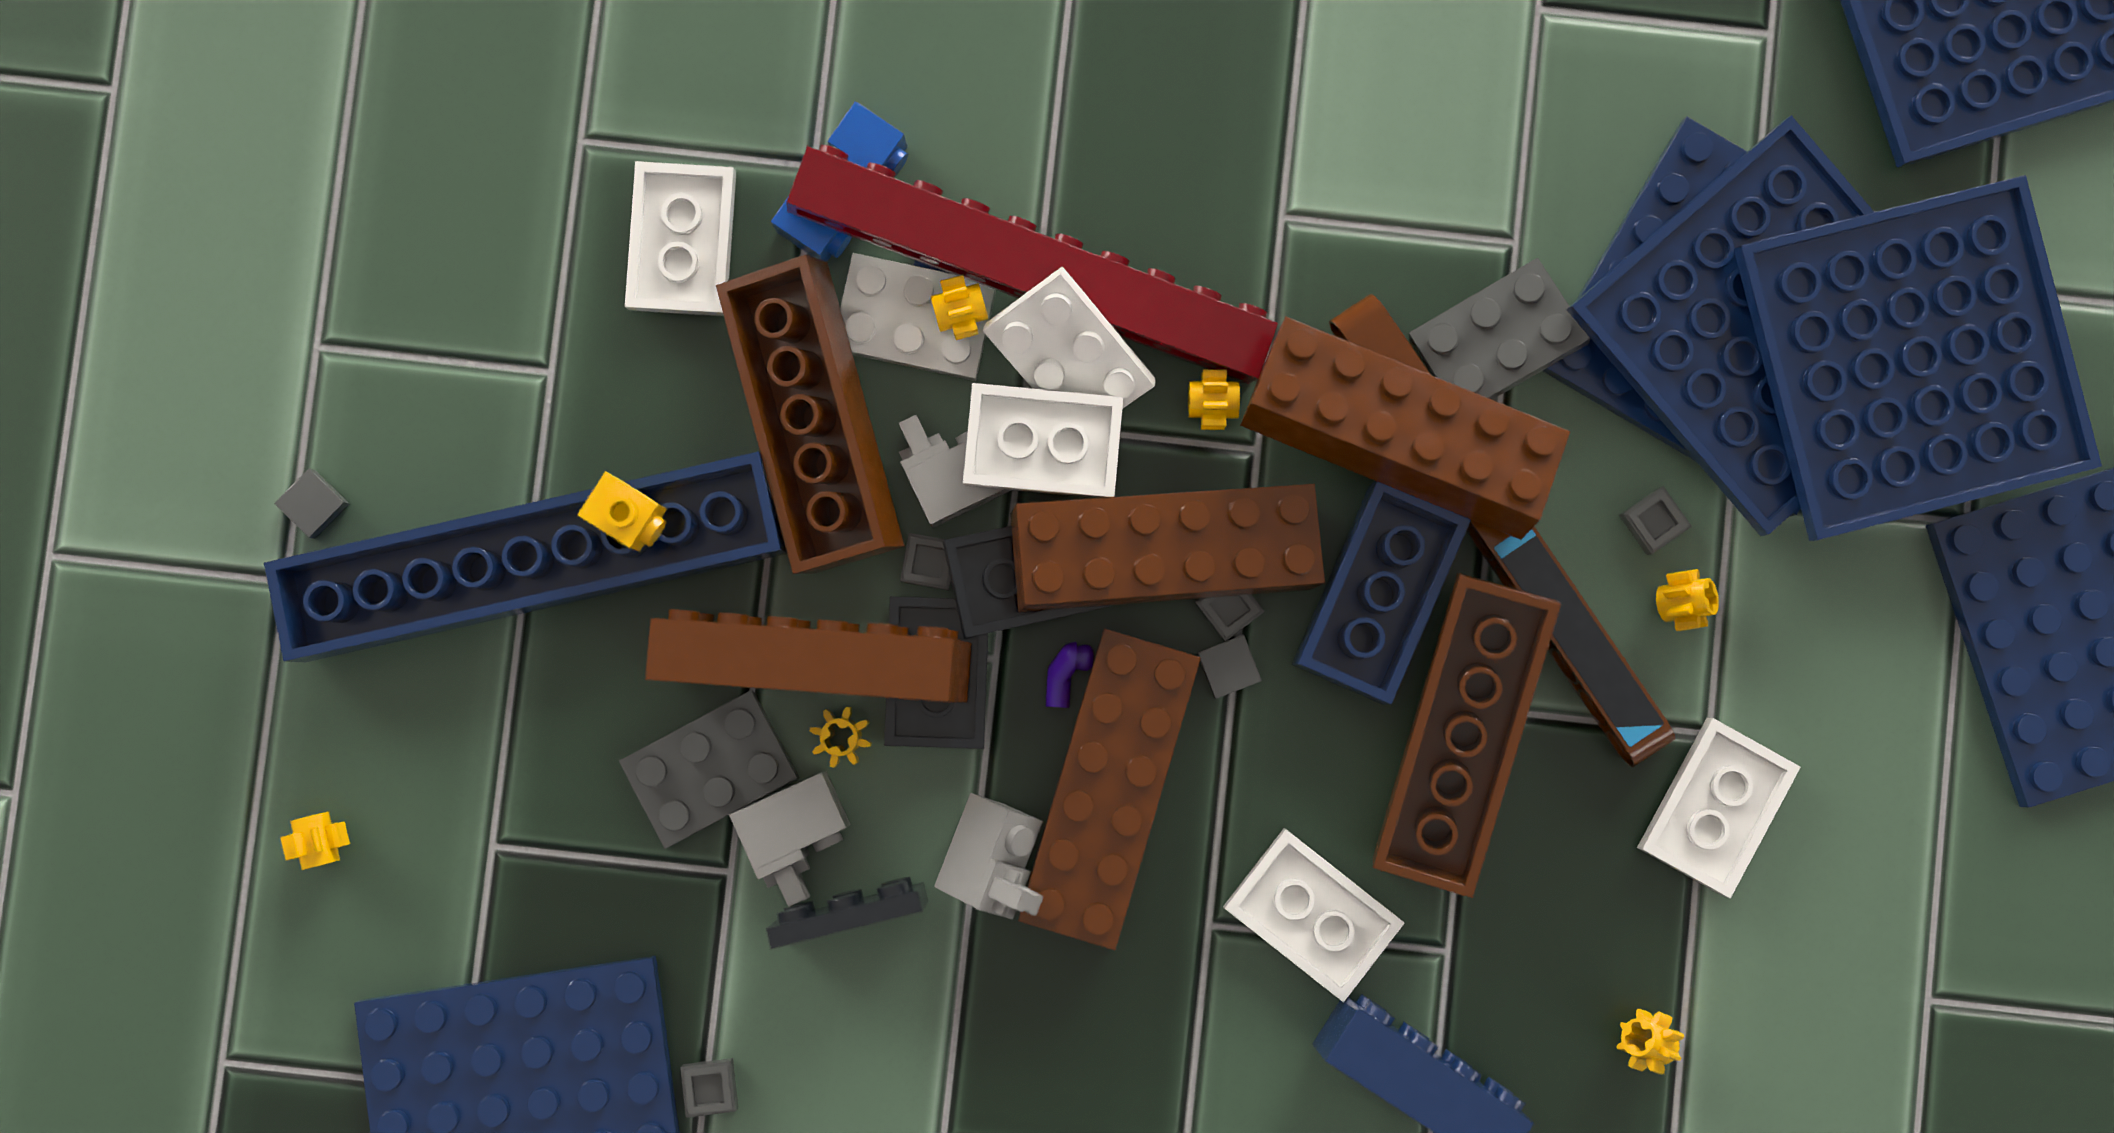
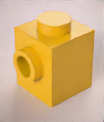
[578,472,667,552]

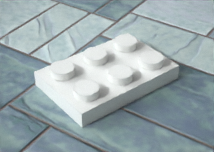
[625,161,736,316]
[840,253,996,381]
[983,267,1155,409]
[963,383,1123,498]
[1637,718,1801,898]
[1223,828,1404,1002]

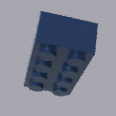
[1291,481,1471,705]
[1312,994,1534,1133]

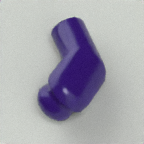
[1045,641,1094,708]

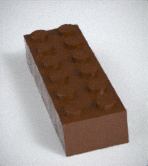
[716,254,905,574]
[1240,316,1570,540]
[1010,484,1325,612]
[1373,572,1561,898]
[645,609,972,703]
[1018,629,1201,950]

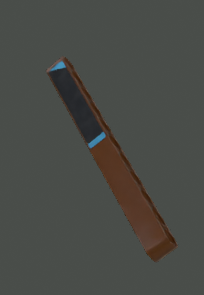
[1329,294,1675,767]

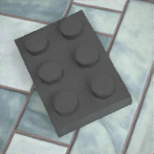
[1409,258,1590,400]
[619,690,799,849]

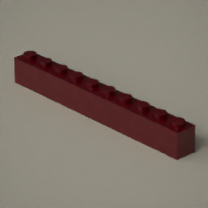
[786,145,1278,384]

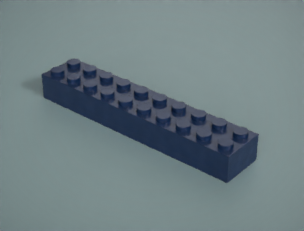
[264,452,788,663]

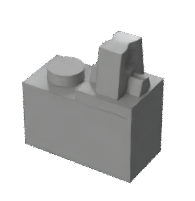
[899,415,1013,528]
[729,771,851,907]
[934,793,1043,919]

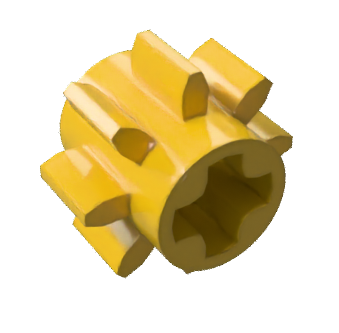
[931,275,988,340]
[1188,369,1240,430]
[1656,569,1719,631]
[810,706,872,768]
[280,812,350,870]
[1616,1009,1685,1075]

